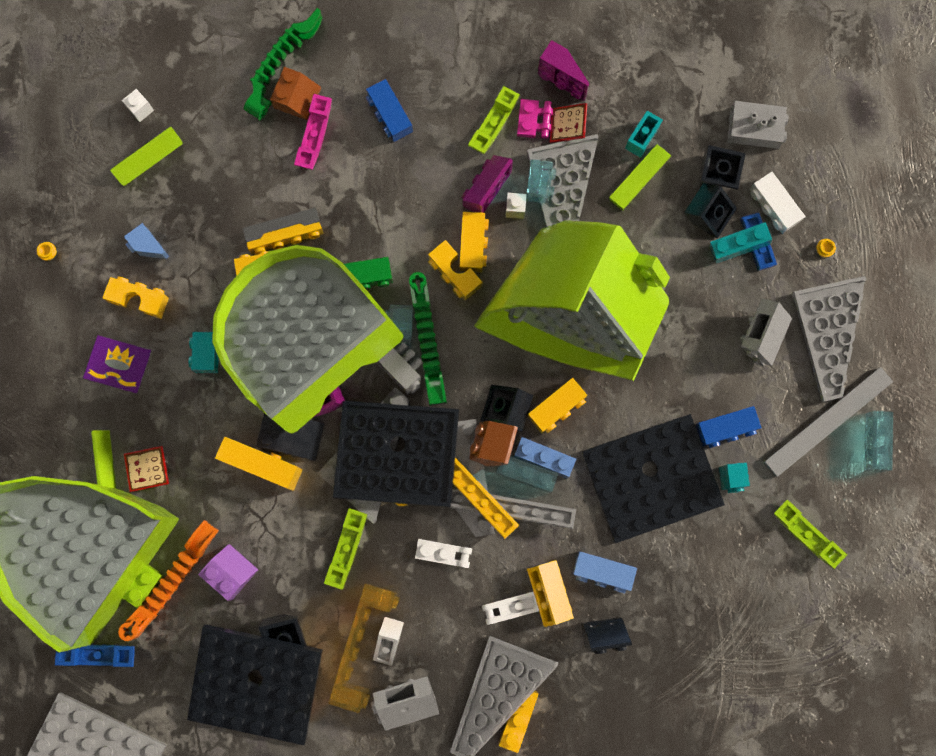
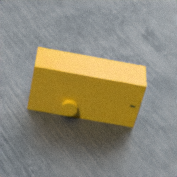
[215,436,303,491]

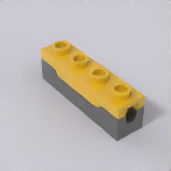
[243,208,324,255]

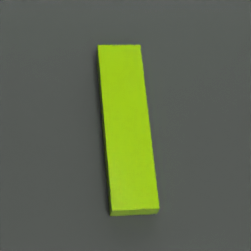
[609,144,671,211]

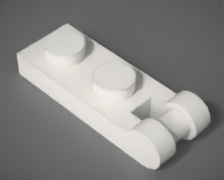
[415,539,472,568]
[482,592,539,625]

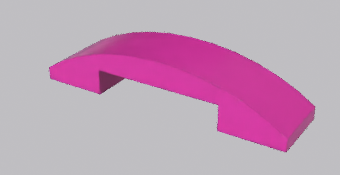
[294,94,332,170]

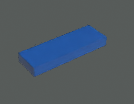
[740,213,777,271]

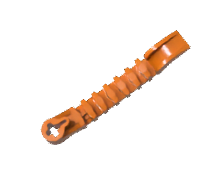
[118,520,219,641]

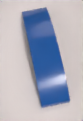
[55,644,135,667]

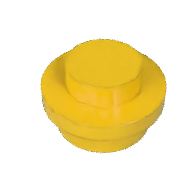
[816,239,836,258]
[37,242,57,261]

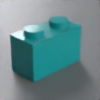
[625,111,663,158]
[188,332,219,373]
[718,462,750,494]

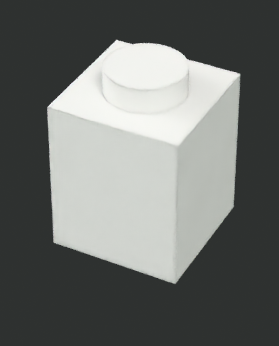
[122,89,154,122]
[505,193,527,219]

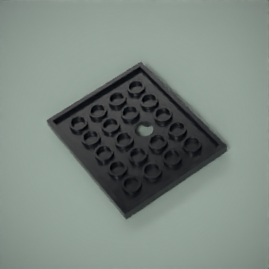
[333,401,459,508]
[582,414,725,543]
[187,624,323,745]

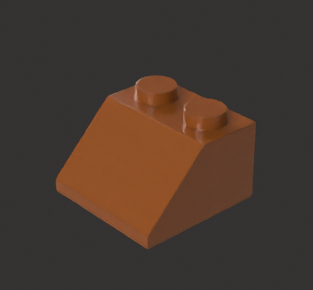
[270,67,321,121]
[469,421,518,467]

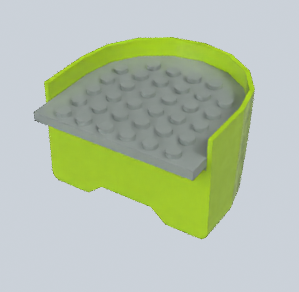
[212,245,403,433]

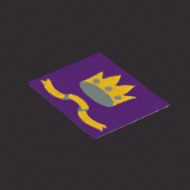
[83,335,152,394]

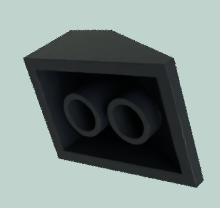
[256,413,325,461]

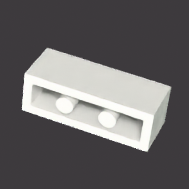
[749,172,806,234]

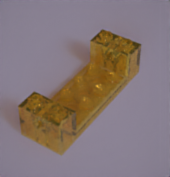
[328,583,400,713]

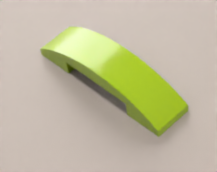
[468,86,520,154]
[773,500,847,569]
[324,508,368,590]

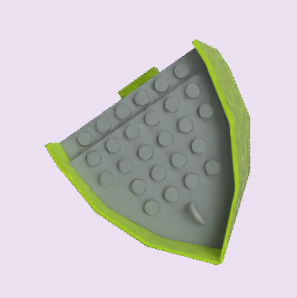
[474,220,670,381]
[0,476,179,653]

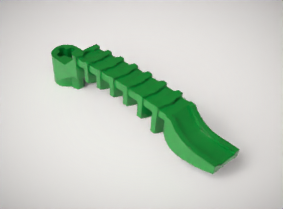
[244,8,322,120]
[409,272,447,406]

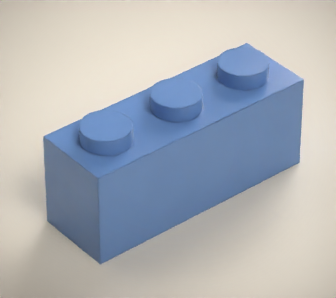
[514,437,576,479]
[572,551,637,594]

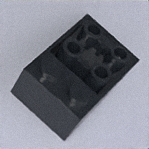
[581,617,632,654]

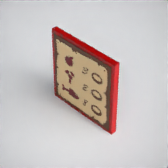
[550,103,587,143]
[124,446,169,492]

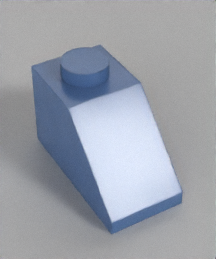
[124,223,169,259]

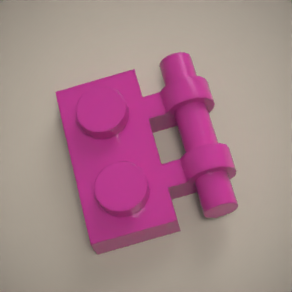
[517,99,553,139]

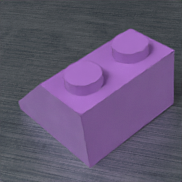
[198,544,258,601]

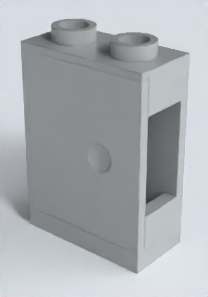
[727,101,789,149]
[740,299,792,366]
[376,343,423,395]
[371,676,439,731]

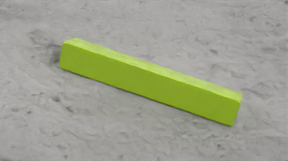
[110,127,183,186]
[91,430,116,489]

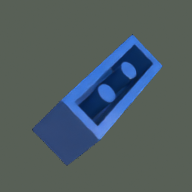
[365,79,413,142]
[695,406,762,448]

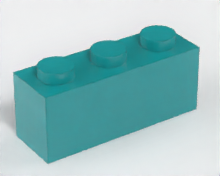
[710,222,772,264]

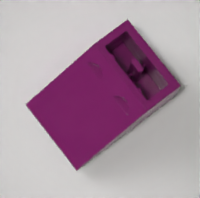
[537,40,589,101]

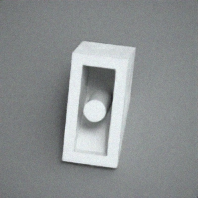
[373,617,404,666]

